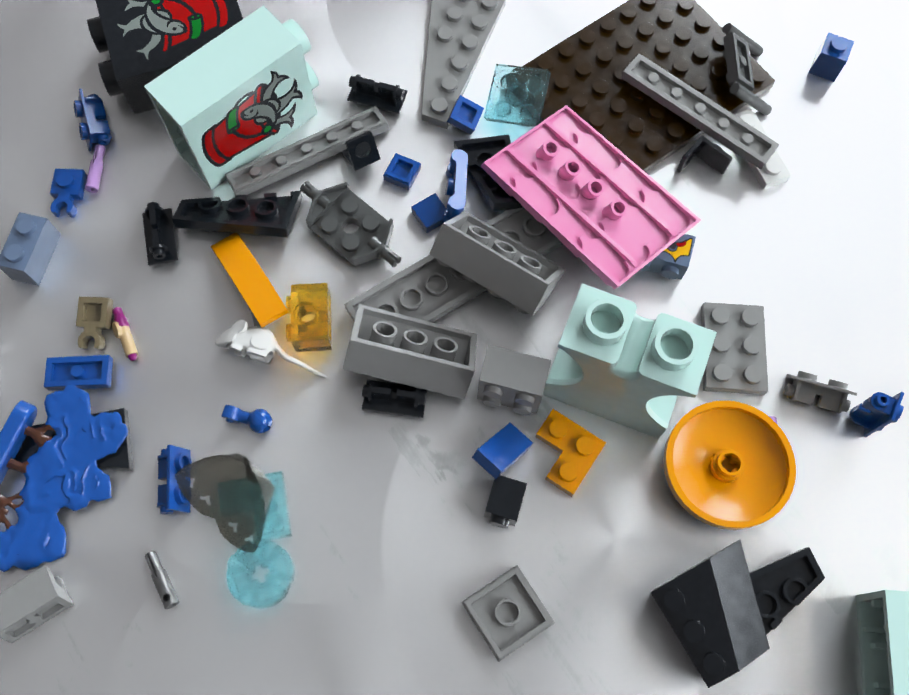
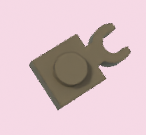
[76,296,114,350]

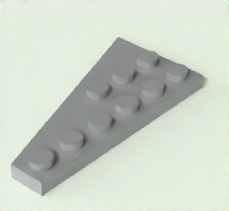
[421,0,506,129]

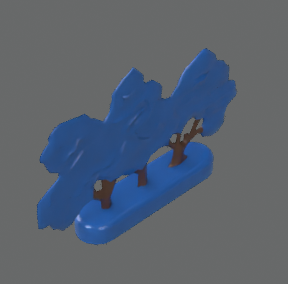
[0,384,128,572]

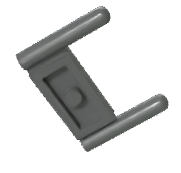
[722,22,772,115]

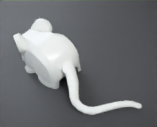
[215,319,326,377]

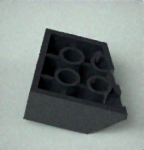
[651,539,770,688]

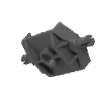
[300,181,401,267]

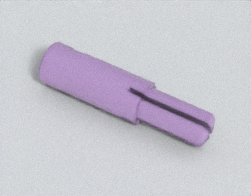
[85,144,106,193]

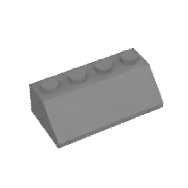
[429,211,566,316]
[343,304,477,399]

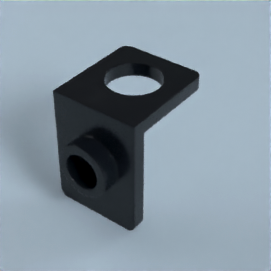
[341,131,380,171]
[677,135,733,174]

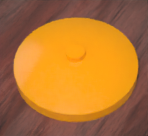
[663,401,796,530]

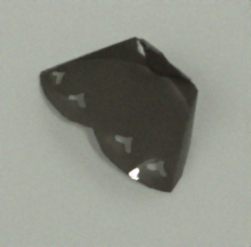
[175,453,275,553]

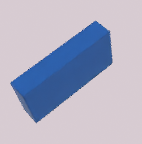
[472,422,533,479]

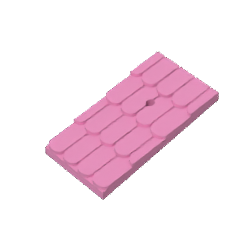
[481,105,701,289]

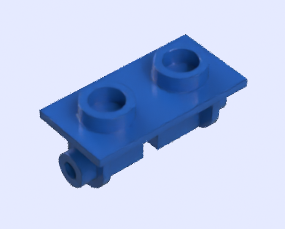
[74,89,112,151]
[849,392,904,437]
[157,445,192,515]

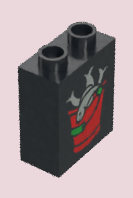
[87,0,243,114]

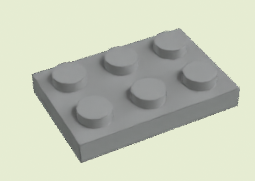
[701,302,768,395]

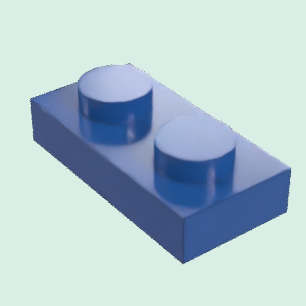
[44,355,113,391]

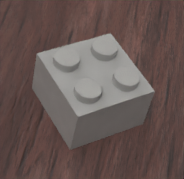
[477,345,551,415]

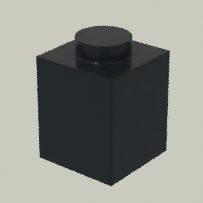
[484,475,527,528]

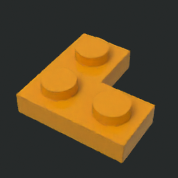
[535,409,606,497]

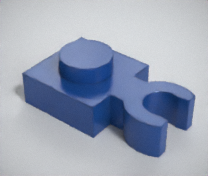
[50,169,87,218]

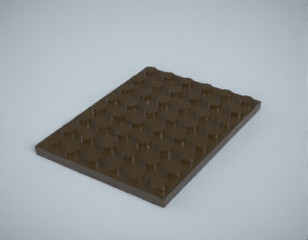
[504,0,776,172]

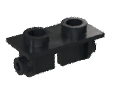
[347,74,408,114]
[142,202,178,266]
[362,380,427,418]

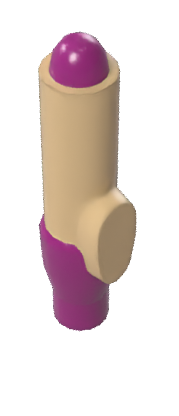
[112,307,138,361]

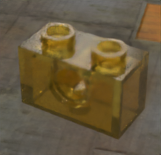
[286,283,332,352]

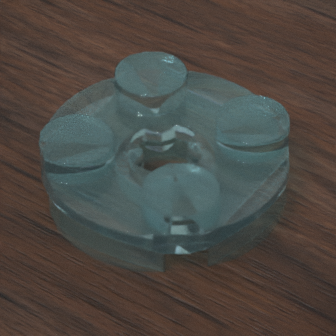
[227,540,295,609]

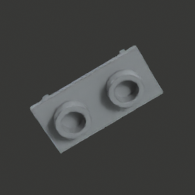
[784,370,857,413]

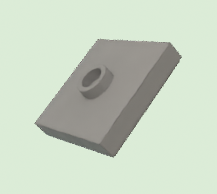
[461,565,555,662]

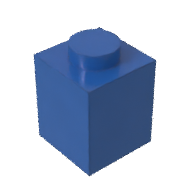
[809,32,855,82]

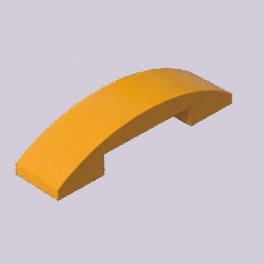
[210,233,289,328]

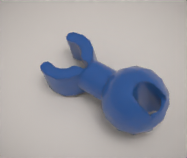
[221,405,273,433]

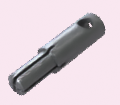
[145,551,179,609]

